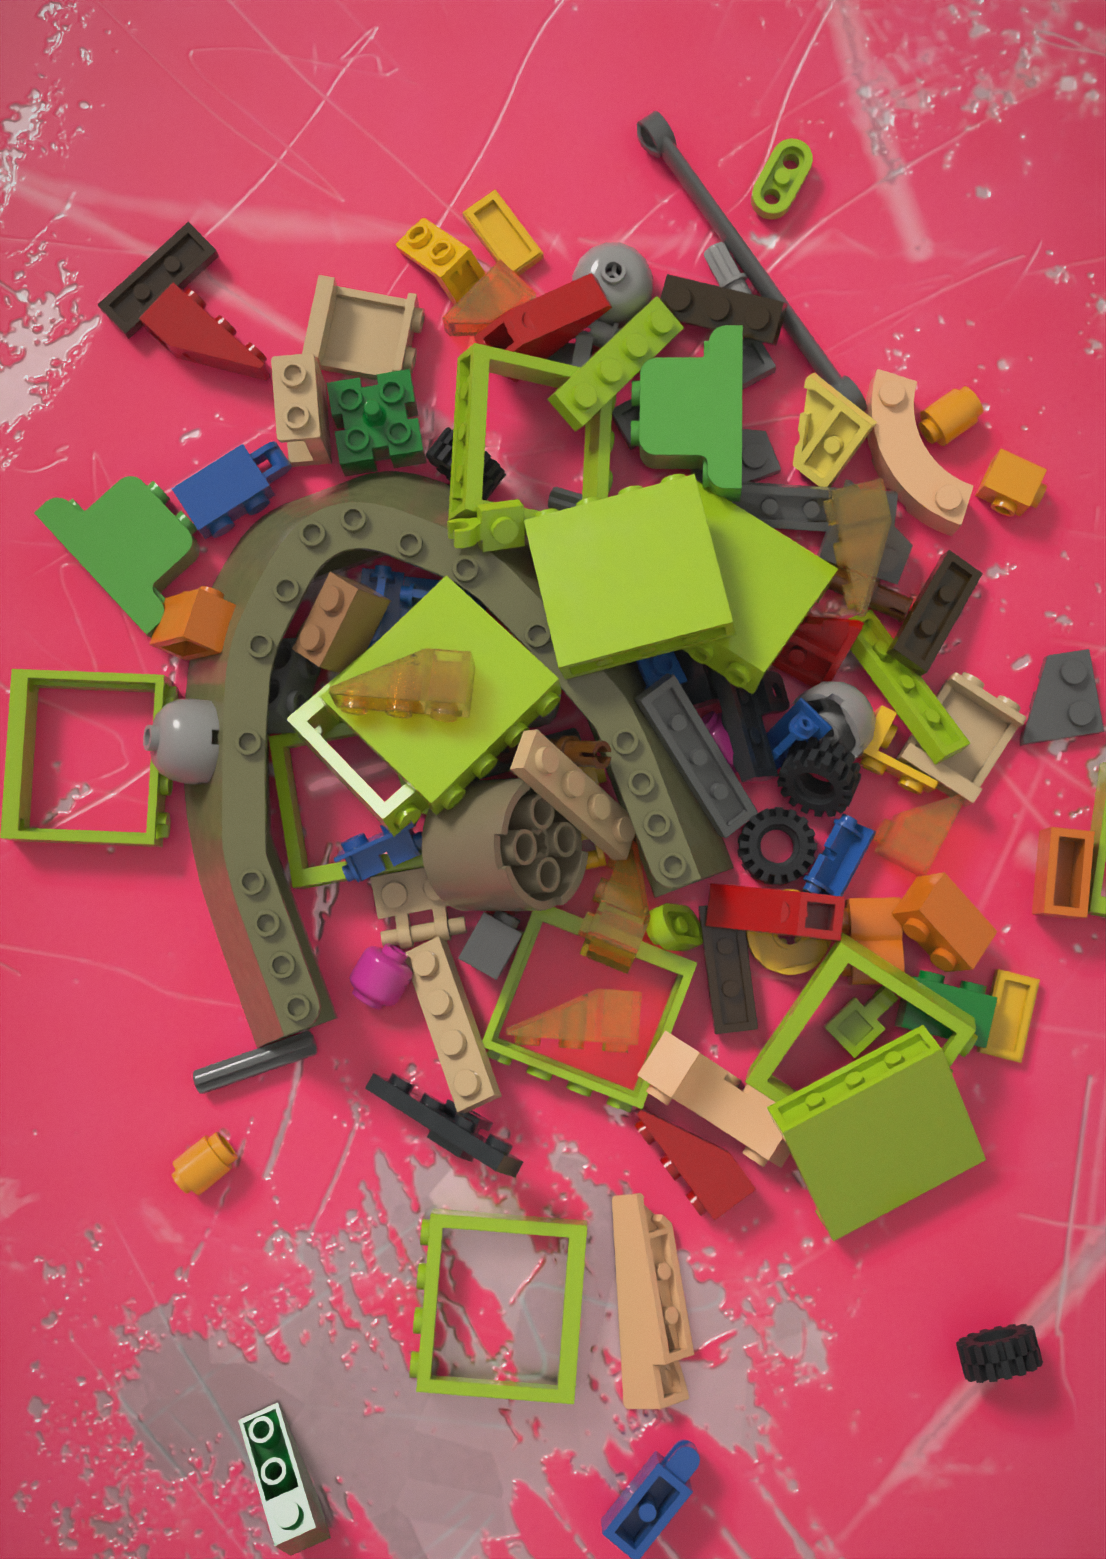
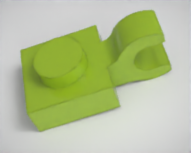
[447,499,525,552]
[823,986,898,1058]

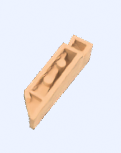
[612,1193,694,1409]

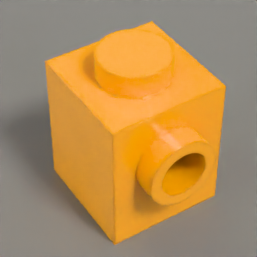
[975,448,1047,516]

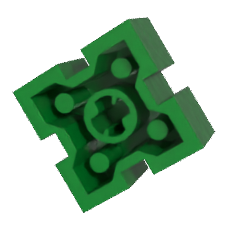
[327,369,427,477]

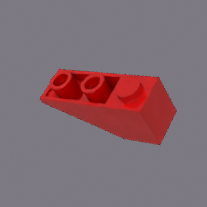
[474,273,612,383]
[139,283,271,381]
[705,883,845,942]
[634,1108,756,1221]

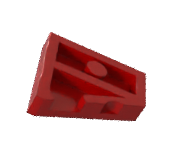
[772,616,864,687]

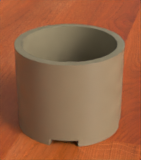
[422,778,588,911]

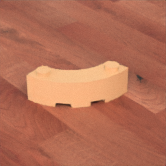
[864,369,974,536]
[637,1030,790,1167]

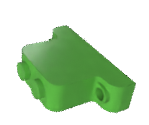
[631,325,743,502]
[34,476,200,638]

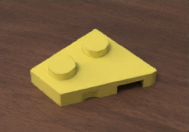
[792,373,877,487]

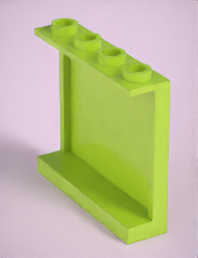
[524,474,736,680]
[682,480,838,694]
[319,575,562,816]
[767,1025,986,1241]

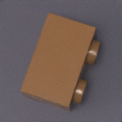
[292,572,391,673]

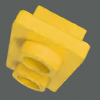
[396,218,491,310]
[859,705,939,795]

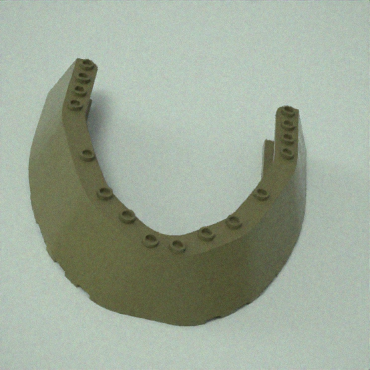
[184,471,734,1048]

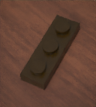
[97,221,219,339]
[660,274,788,346]
[886,550,983,676]
[698,905,758,1034]

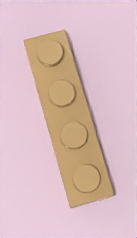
[510,729,635,860]
[405,936,502,1113]

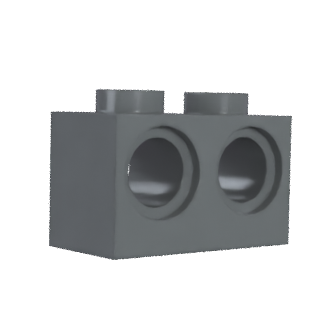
[267,637,321,734]
[458,911,524,980]

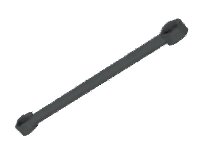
[636,111,867,411]

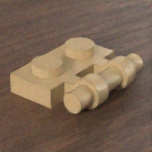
[370,867,467,949]

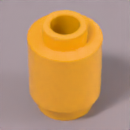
[918,386,984,446]
[171,1131,238,1195]

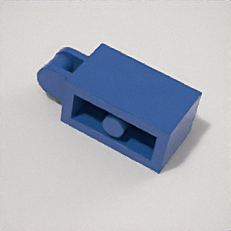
[171,441,292,539]
[601,1439,700,1559]

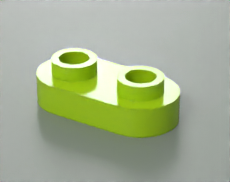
[751,138,813,219]
[645,903,703,951]

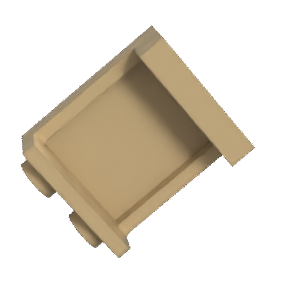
[302,275,425,380]
[271,353,332,467]
[896,672,1027,807]

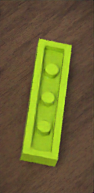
[547,296,684,432]
[849,609,971,765]

